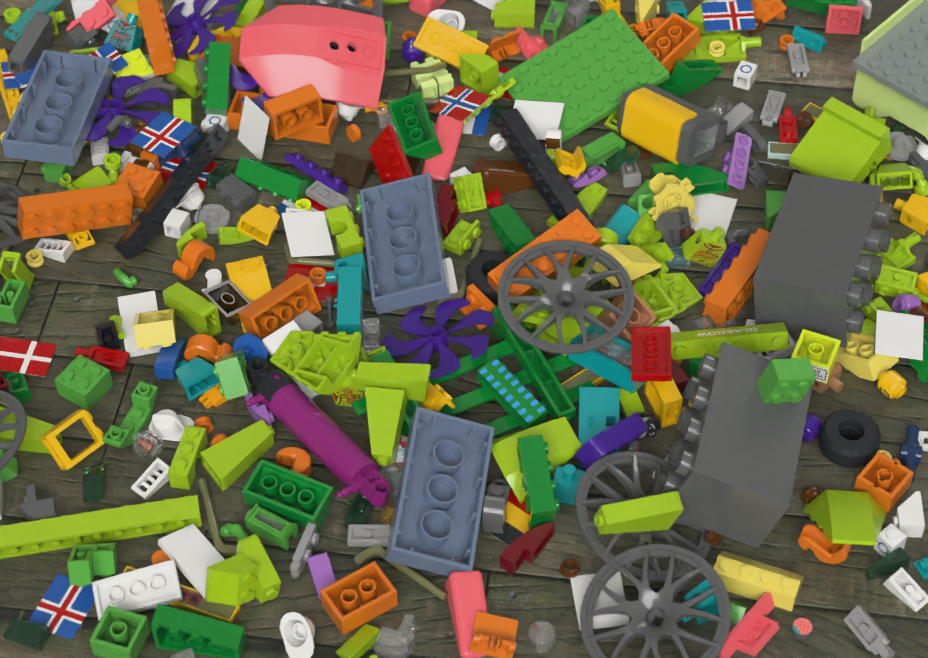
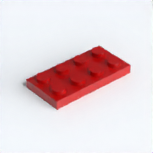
[369,125,414,184]
[631,326,672,382]

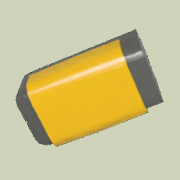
[617,84,728,167]

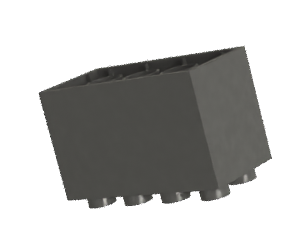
[753,173,892,348]
[660,342,813,549]

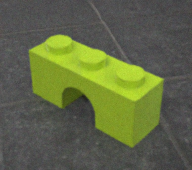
[325,205,365,258]
[168,425,208,490]

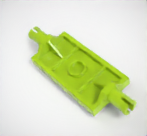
[682,33,761,63]
[868,232,921,288]

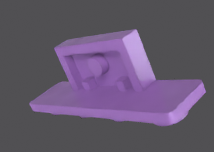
[720,132,752,190]

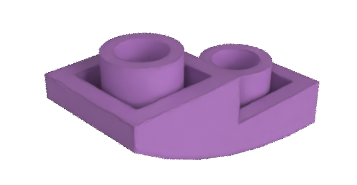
[566,165,607,188]
[244,392,275,428]

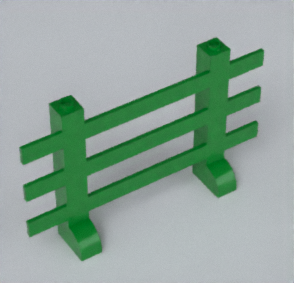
[351,303,595,480]

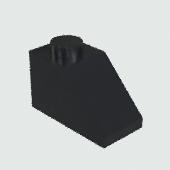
[93,320,120,350]

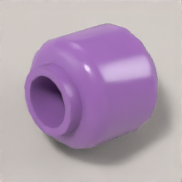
[892,293,922,316]

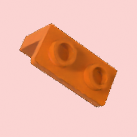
[460,284,496,329]

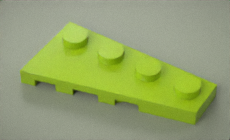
[463,77,517,125]
[547,182,608,227]

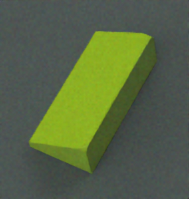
[336,624,381,658]

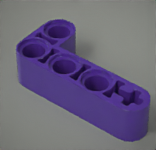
[574,412,649,470]

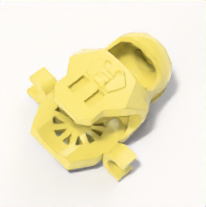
[648,173,698,222]

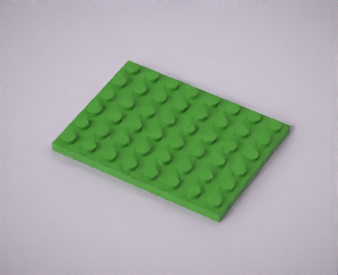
[498,8,670,143]

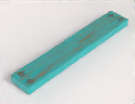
[4,0,63,42]

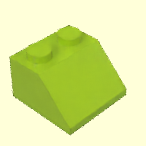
[460,54,499,94]
[205,552,257,606]

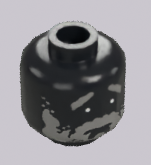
[638,412,660,439]

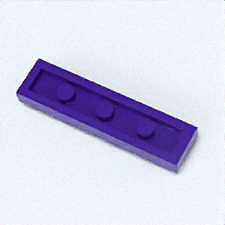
[284,152,349,193]
[697,242,742,297]

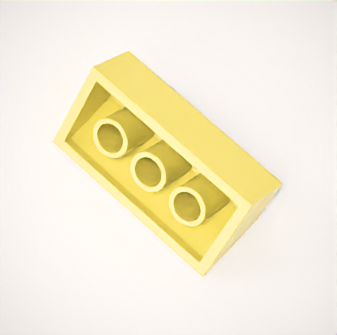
[714,551,804,612]

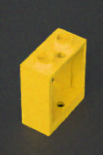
[644,378,683,428]
[39,409,104,470]

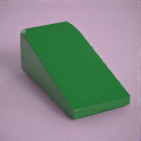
[3,372,32,403]

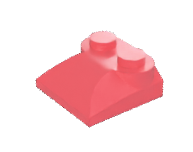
[825,5,863,35]

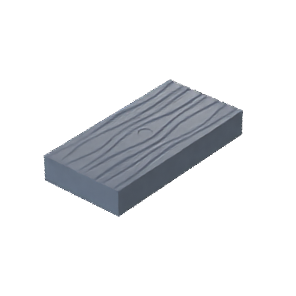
[2,50,113,166]
[359,173,451,315]
[385,407,495,576]

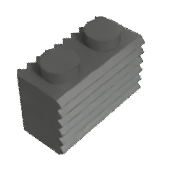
[216,173,258,213]

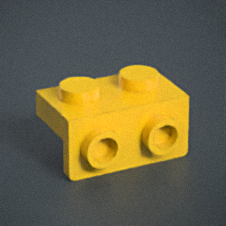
[554,146,586,178]
[417,382,456,412]

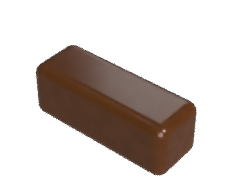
[472,158,535,195]

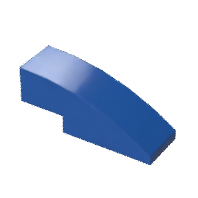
[154,337,188,380]

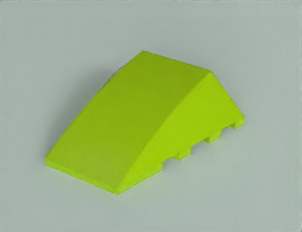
[611,273,703,327]
[270,331,362,395]
[491,416,582,503]
[803,490,887,546]

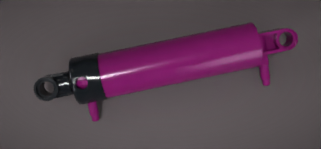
[246,358,390,507]

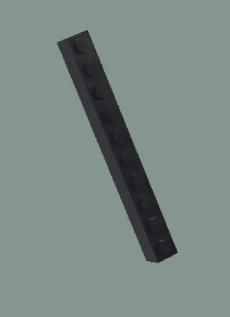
[494,108,594,226]
[114,123,230,260]

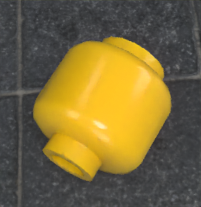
[877,370,907,399]

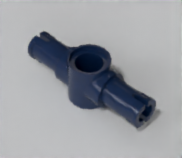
[157,129,204,166]
[899,425,923,482]

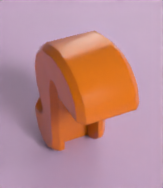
[172,239,215,281]
[184,334,233,363]
[276,447,312,477]
[797,524,853,564]

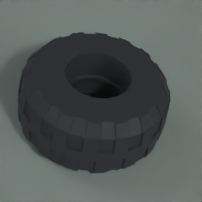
[465,251,511,304]
[819,409,881,468]

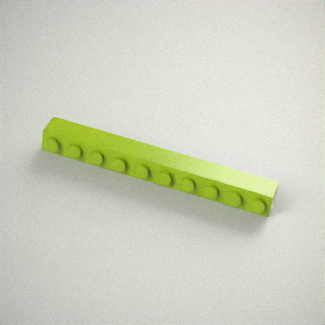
[0,495,202,559]

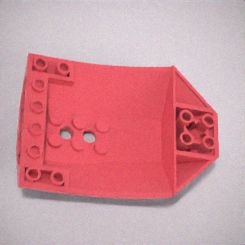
[238,4,386,110]

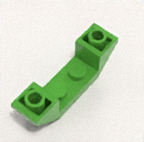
[102,381,158,448]

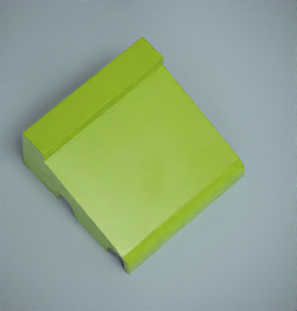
[789,97,892,183]

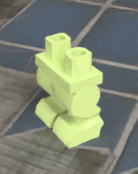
[410,57,454,98]

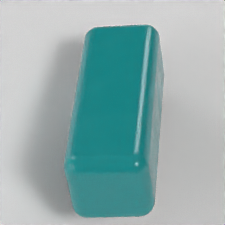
[580,204,641,264]

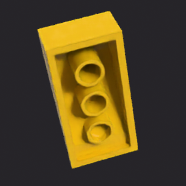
[226,256,272,333]

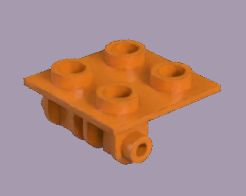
[751,0,787,24]
[633,17,666,42]
[486,30,521,62]
[469,611,518,658]

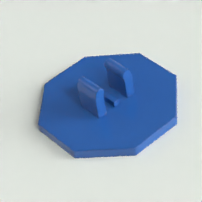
[232,333,268,372]

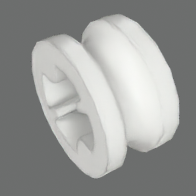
[489,133,507,151]

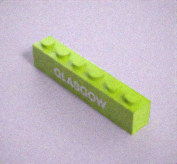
[671,322,788,360]

